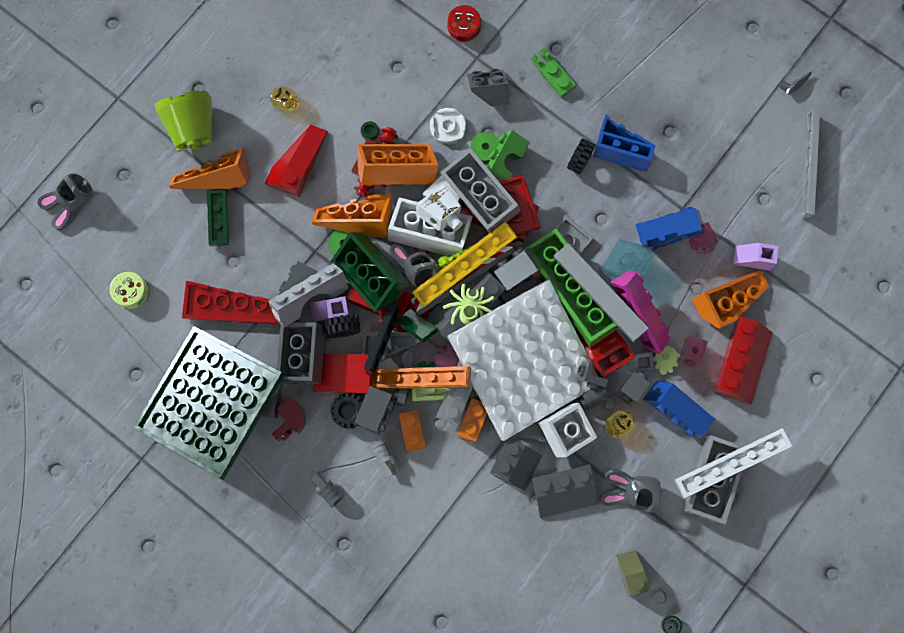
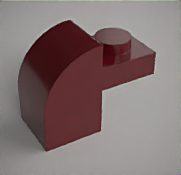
[272,396,306,442]

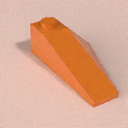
[169,147,250,189]
[312,194,392,237]
[692,269,769,328]

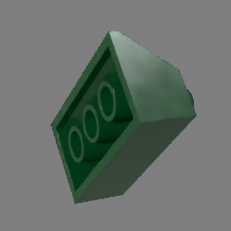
[331,232,410,312]

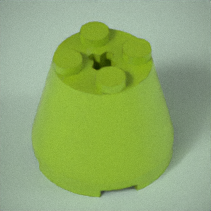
[154,91,213,152]

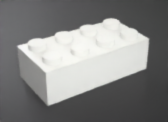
[388,197,472,257]

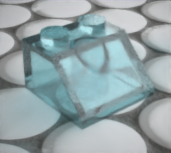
[600,239,655,279]

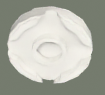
[430,108,466,145]

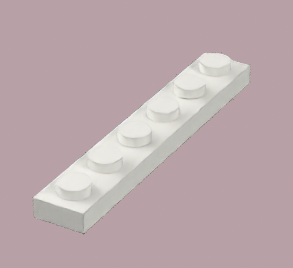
[674,428,792,498]

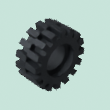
[567,138,596,175]
[324,314,361,338]
[330,393,363,429]

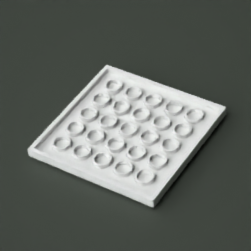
[447,280,598,441]

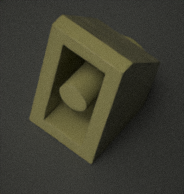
[616,551,650,596]

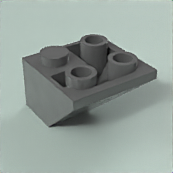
[467,68,509,106]

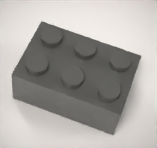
[277,322,325,384]

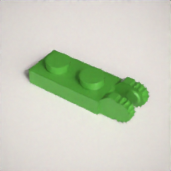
[531,48,576,98]

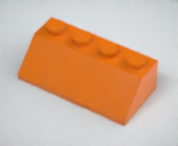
[357,144,438,186]

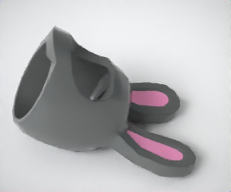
[37,173,93,230]
[389,244,439,288]
[600,469,660,513]

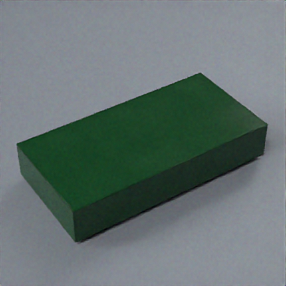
[396,309,437,343]

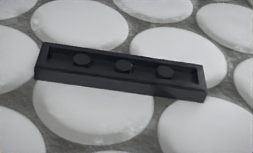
[364,300,401,377]

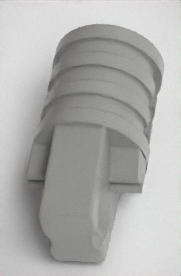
[371,439,400,477]

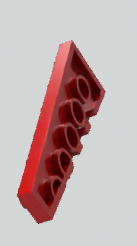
[182,281,298,325]

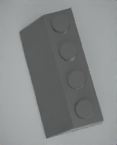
[426,271,506,343]

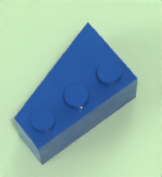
[593,114,656,172]
[635,207,706,251]
[643,381,715,438]

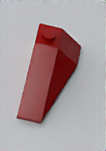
[265,124,328,197]

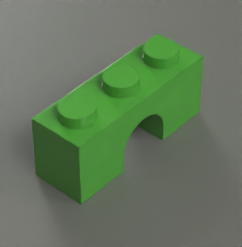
[485,130,530,181]

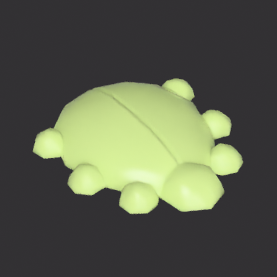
[653,346,680,375]

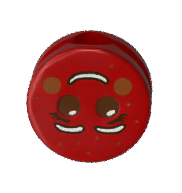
[447,5,481,42]

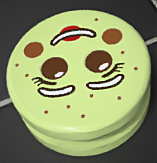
[110,272,149,309]

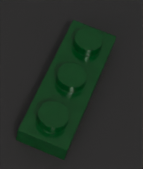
[207,189,229,247]

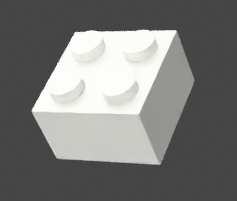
[538,403,597,457]

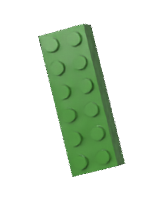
[525,228,619,347]

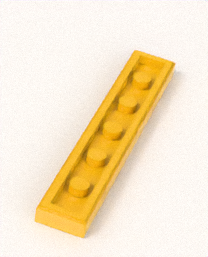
[412,221,517,307]

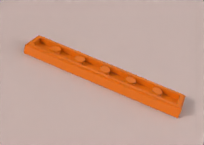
[371,366,471,390]

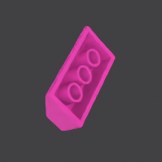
[610,270,670,354]

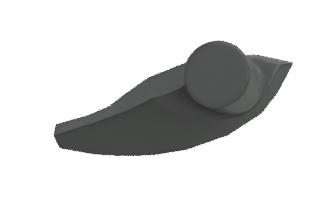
[779,72,812,93]

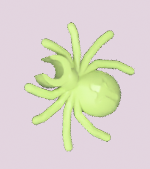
[443,284,494,325]

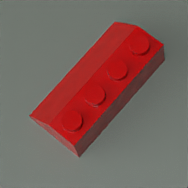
[714,316,773,405]

